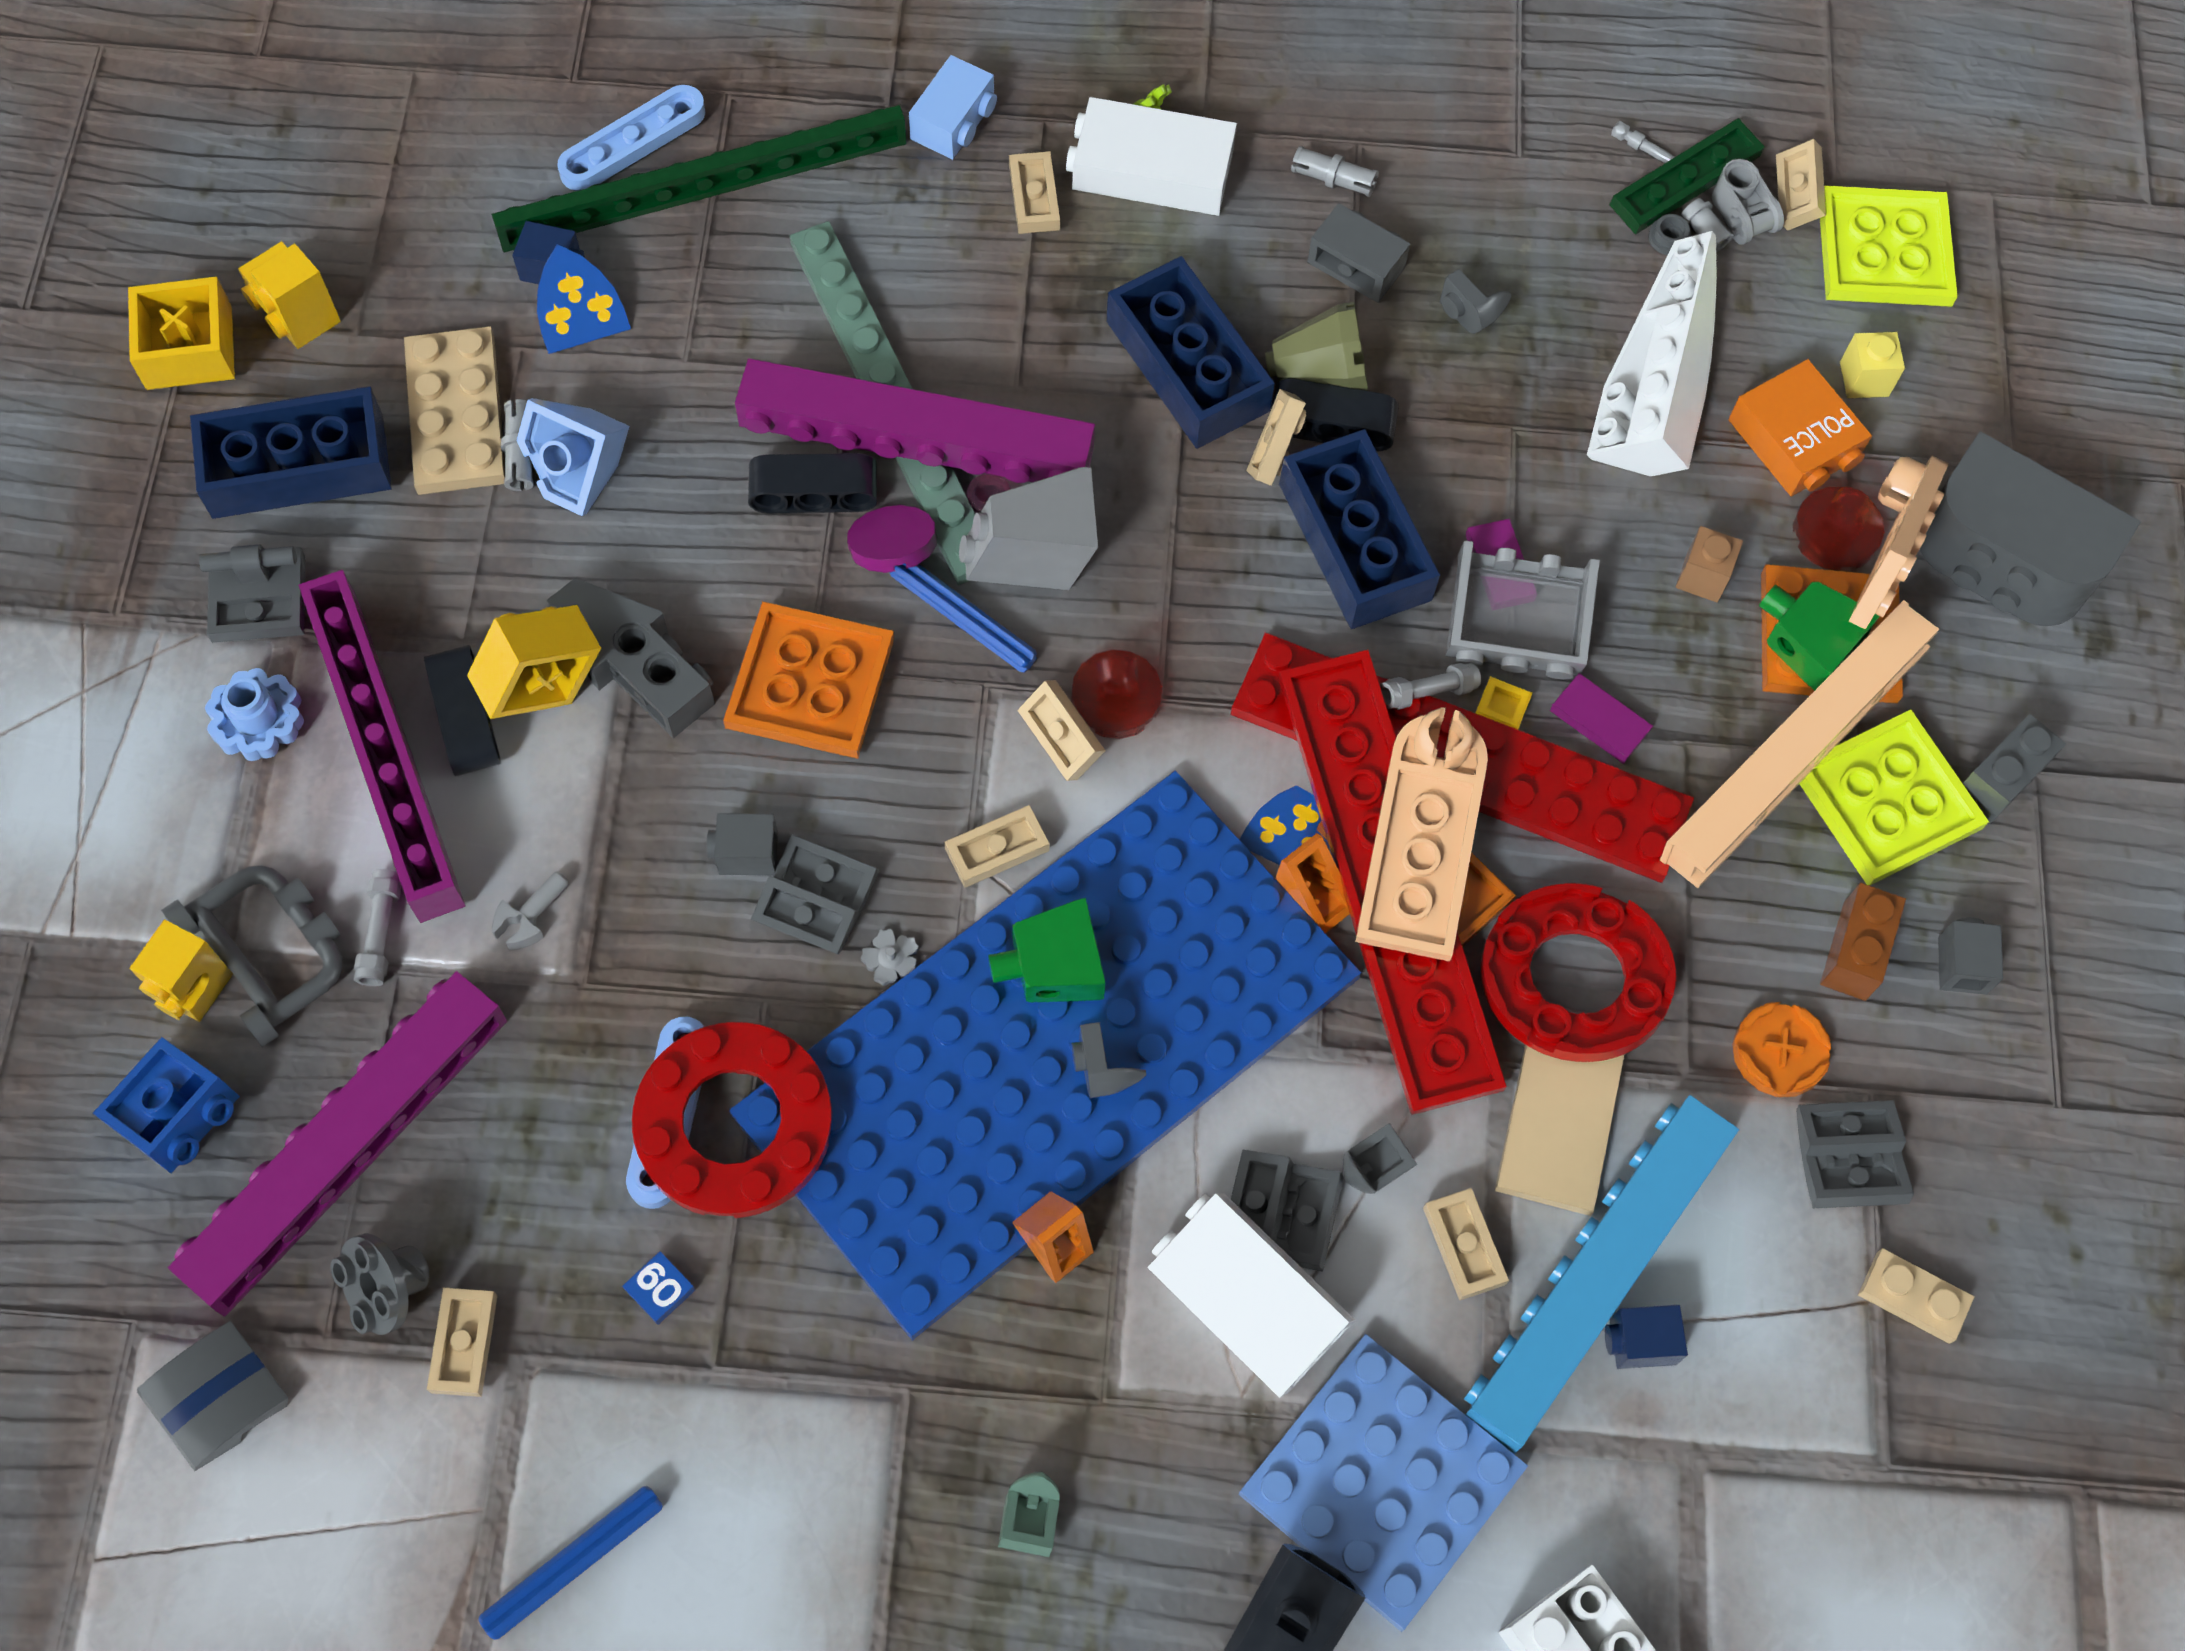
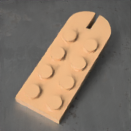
[1849,456,1949,629]
[1355,708,1488,961]

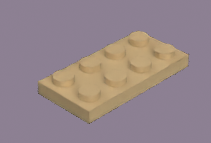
[404,326,505,495]

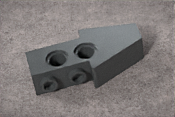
[547,578,715,739]

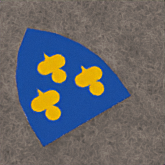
[537,244,631,354]
[1239,785,1333,866]

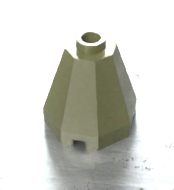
[1265,302,1369,391]

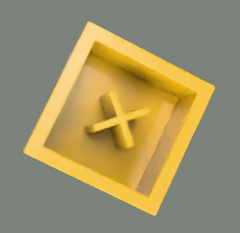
[128,277,235,390]
[467,605,601,719]

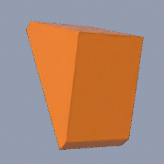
[1275,833,1350,934]
[1012,1191,1094,1283]

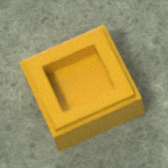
[1475,676,1533,730]

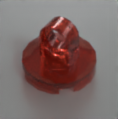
[1792,487,1885,571]
[1071,649,1162,739]

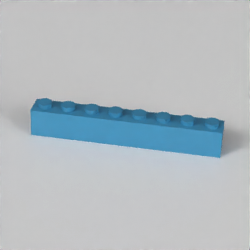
[1464,1095,1740,1454]

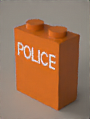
[1728,359,1872,497]

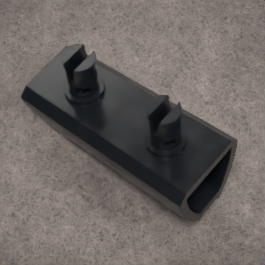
[1224,1544,1366,1651]

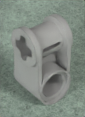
[1712,159,1784,245]

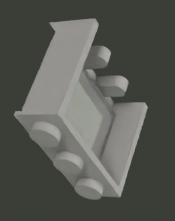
[1445,541,1600,679]

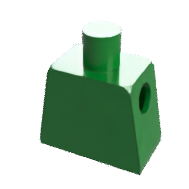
[1759,582,1880,691]
[988,898,1105,1003]

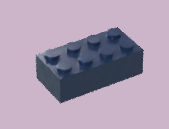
[1106,256,1275,449]
[190,386,392,519]
[1279,429,1440,630]

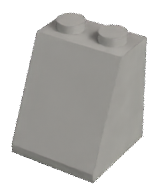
[959,467,1098,590]

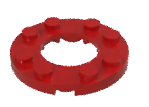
[1481,883,1676,1062]
[632,1022,832,1218]

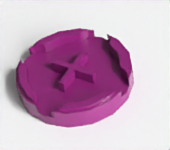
[847,505,937,573]

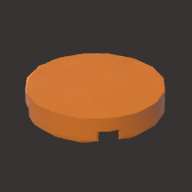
[1732,1002,1831,1097]

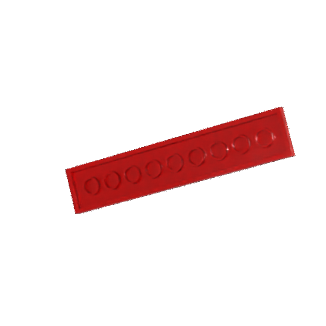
[1230,632,1694,883]
[1278,650,1507,1115]

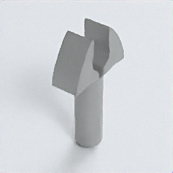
[492,872,569,950]

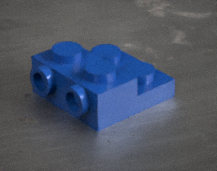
[93,1037,240,1174]

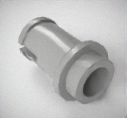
[1681,198,1734,252]

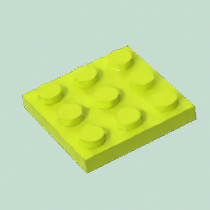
[1820,186,1958,307]
[1800,710,1989,886]

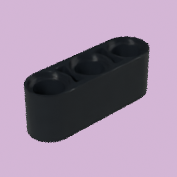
[1270,379,1399,452]
[748,453,877,513]
[424,645,501,776]

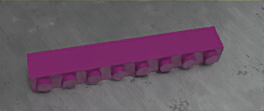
[735,358,1095,483]
[298,569,466,923]
[167,971,508,1317]

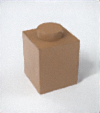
[1675,526,1743,603]

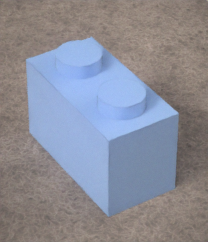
[909,55,997,160]

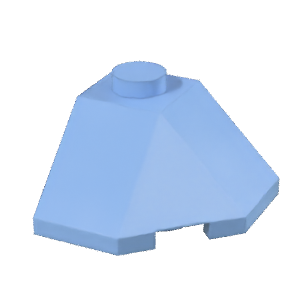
[517,398,630,516]

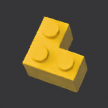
[238,241,341,349]

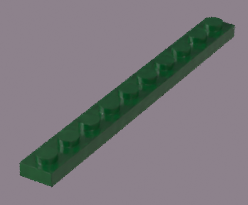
[491,105,906,253]

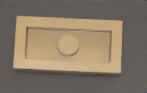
[1776,139,1826,231]
[1009,151,1060,234]
[1246,389,1306,486]
[1017,680,1106,781]
[944,805,1050,888]
[1423,1188,1509,1301]
[1858,1248,1975,1344]
[427,1288,497,1397]

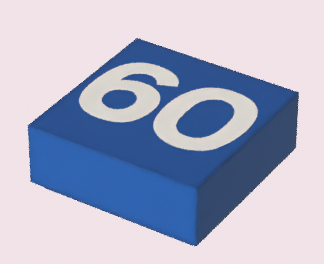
[622,1251,695,1325]

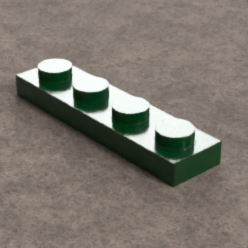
[1609,118,1765,235]

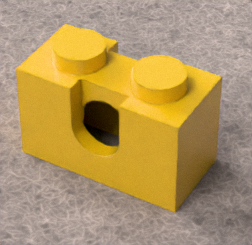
[129,919,233,1022]

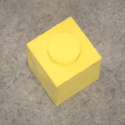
[1840,332,1905,398]

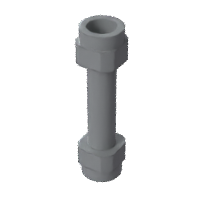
[1380,663,1481,710]
[354,869,402,986]

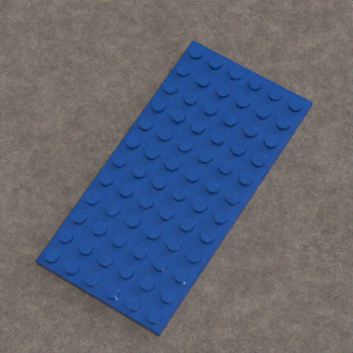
[729,770,1361,1341]

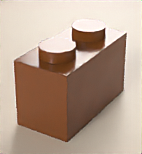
[1820,882,1906,1001]

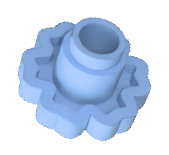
[205,668,304,761]

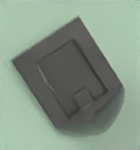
[1440,269,1512,334]
[1071,1022,1146,1098]
[1343,1123,1418,1194]

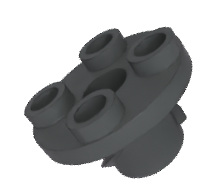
[330,1233,429,1335]

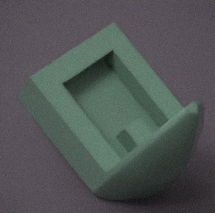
[998,1471,1060,1557]

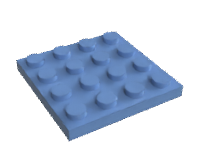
[1238,1334,1528,1632]

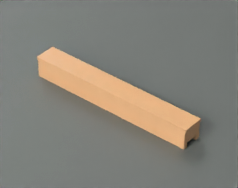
[1660,600,1939,888]

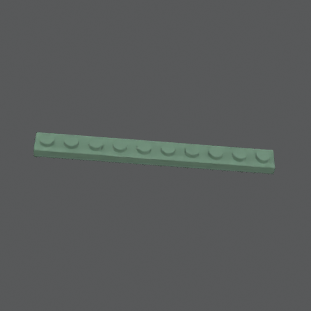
[790,221,975,585]

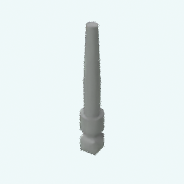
[1611,121,1675,163]

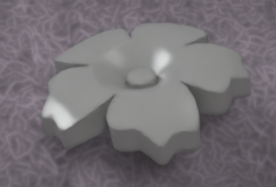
[861,929,919,986]

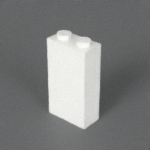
[1066,97,1237,216]
[1147,1193,1355,1398]

